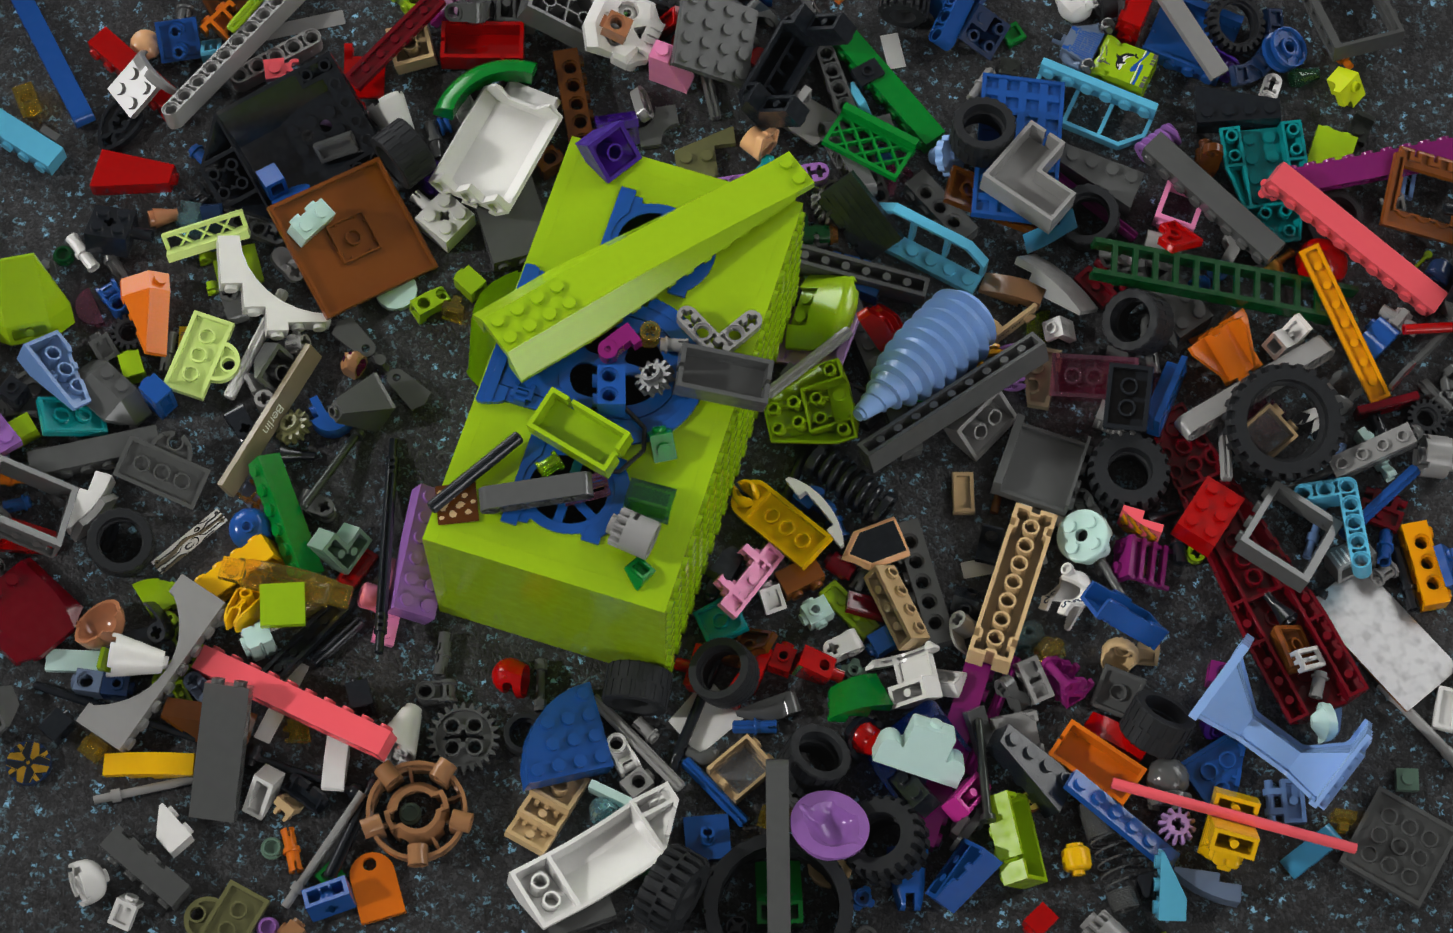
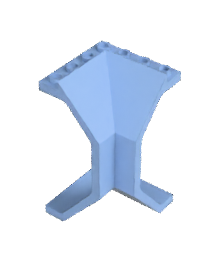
[1188,633,1373,810]

